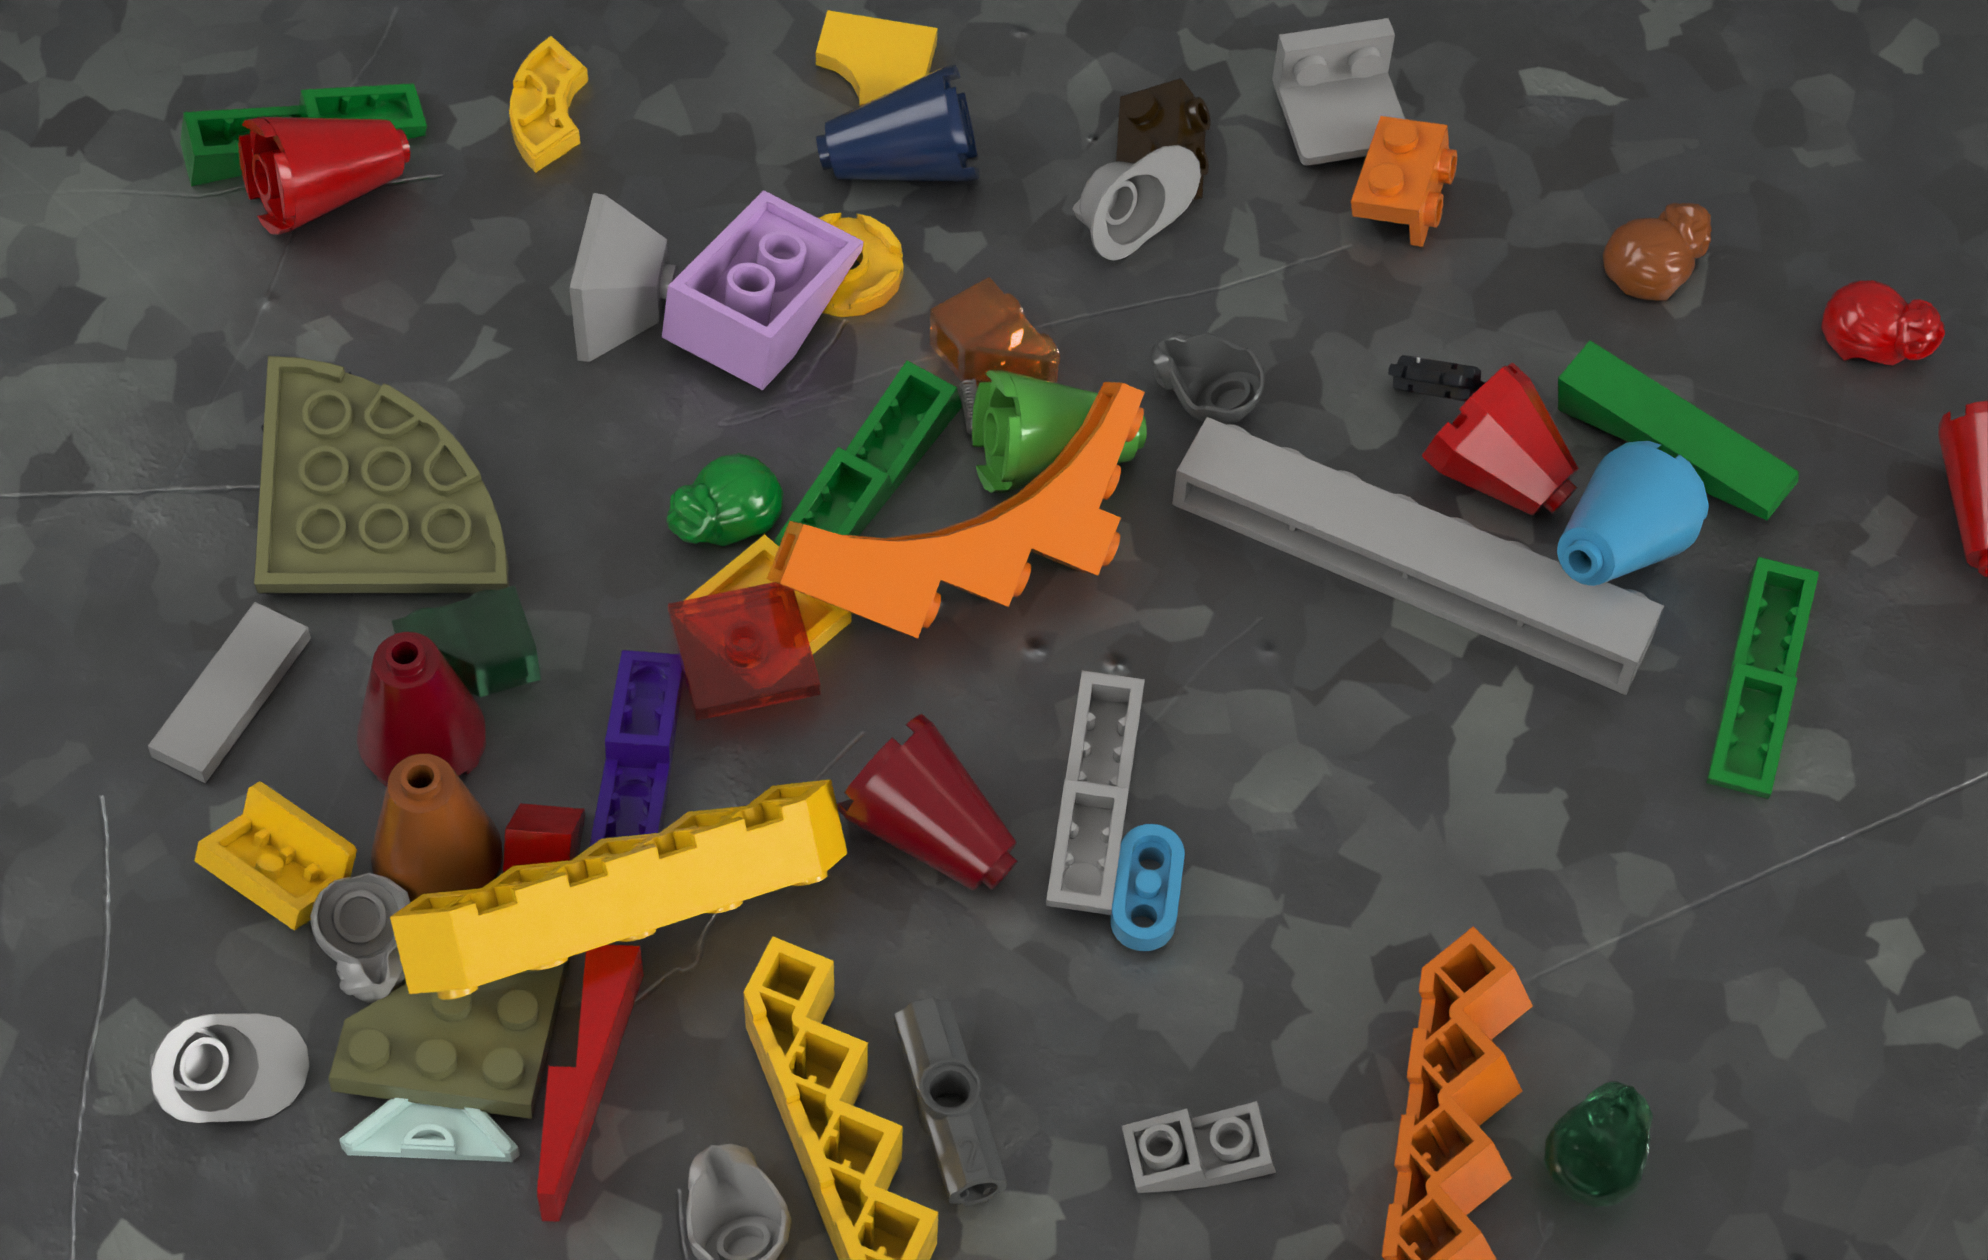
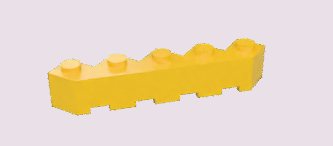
[390,779,848,1000]
[744,936,939,1260]

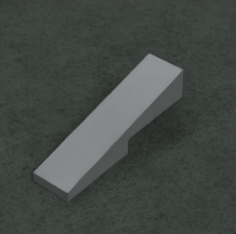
[1046,670,1145,915]

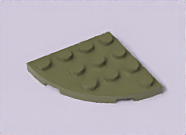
[254,356,509,593]

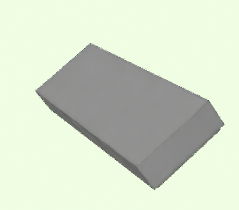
[148,602,311,784]

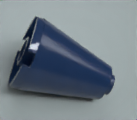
[816,65,980,181]

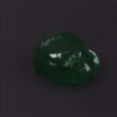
[1543,1081,1653,1207]

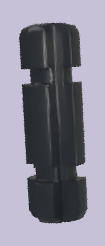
[1388,355,1486,402]

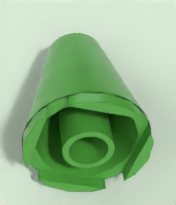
[972,370,1147,493]

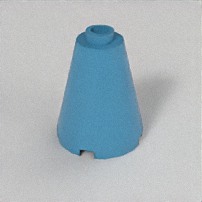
[1557,441,1709,586]

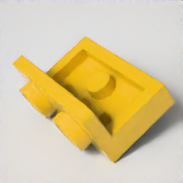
[194,781,357,931]

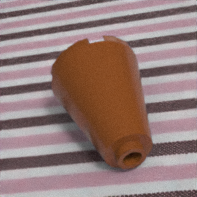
[371,754,503,903]

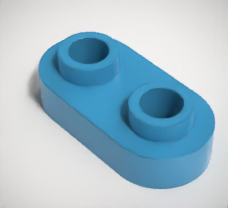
[1110,824,1185,951]

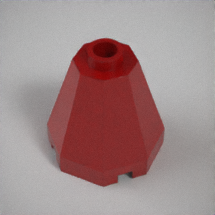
[1421,363,1579,516]

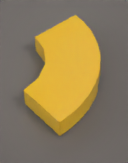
[509,36,588,173]

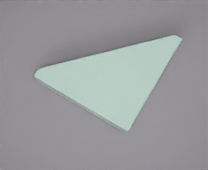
[339,1098,520,1162]

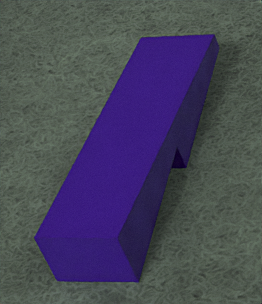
[589,650,685,847]

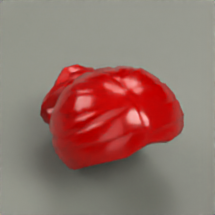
[1821,280,1945,366]

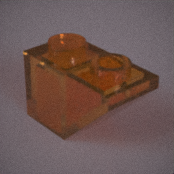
[930,277,1061,387]

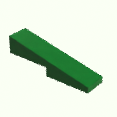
[180,83,427,187]
[1558,340,1799,521]
[773,360,962,546]
[1706,557,1819,799]

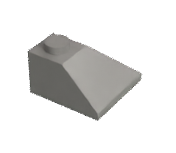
[569,193,678,362]

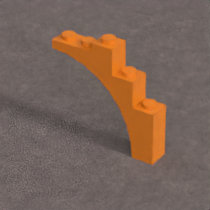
[767,382,1145,638]

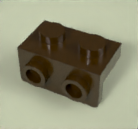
[1116,78,1211,201]

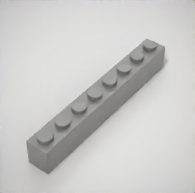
[1172,417,1664,695]

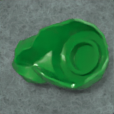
[666,453,783,546]

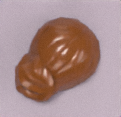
[1603,203,1712,301]

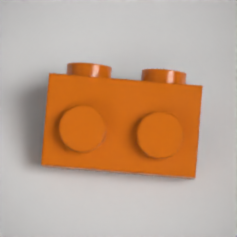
[1351,116,1457,247]

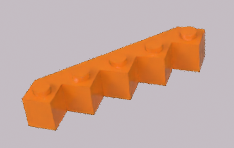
[1382,926,1533,1260]

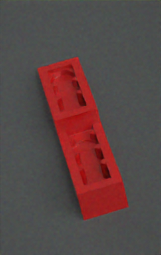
[537,945,644,1222]

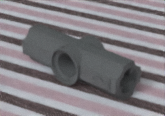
[894,996,1007,1206]

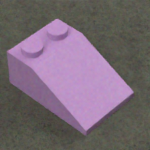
[662,190,864,390]

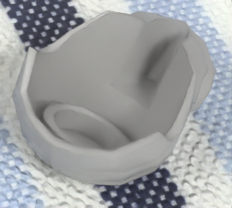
[310,873,410,1004]
[686,1144,792,1260]

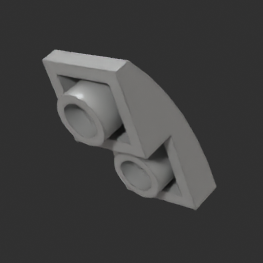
[1122,1101,1276,1193]

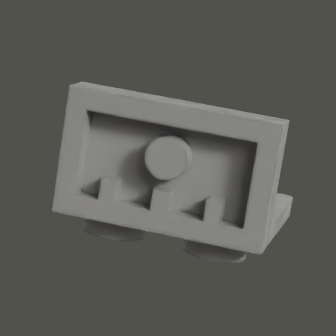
[1272,18,1405,166]

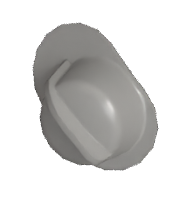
[1073,145,1201,261]
[149,1013,309,1123]

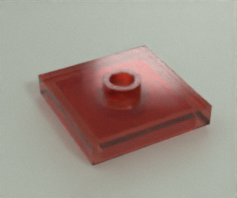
[668,582,821,721]

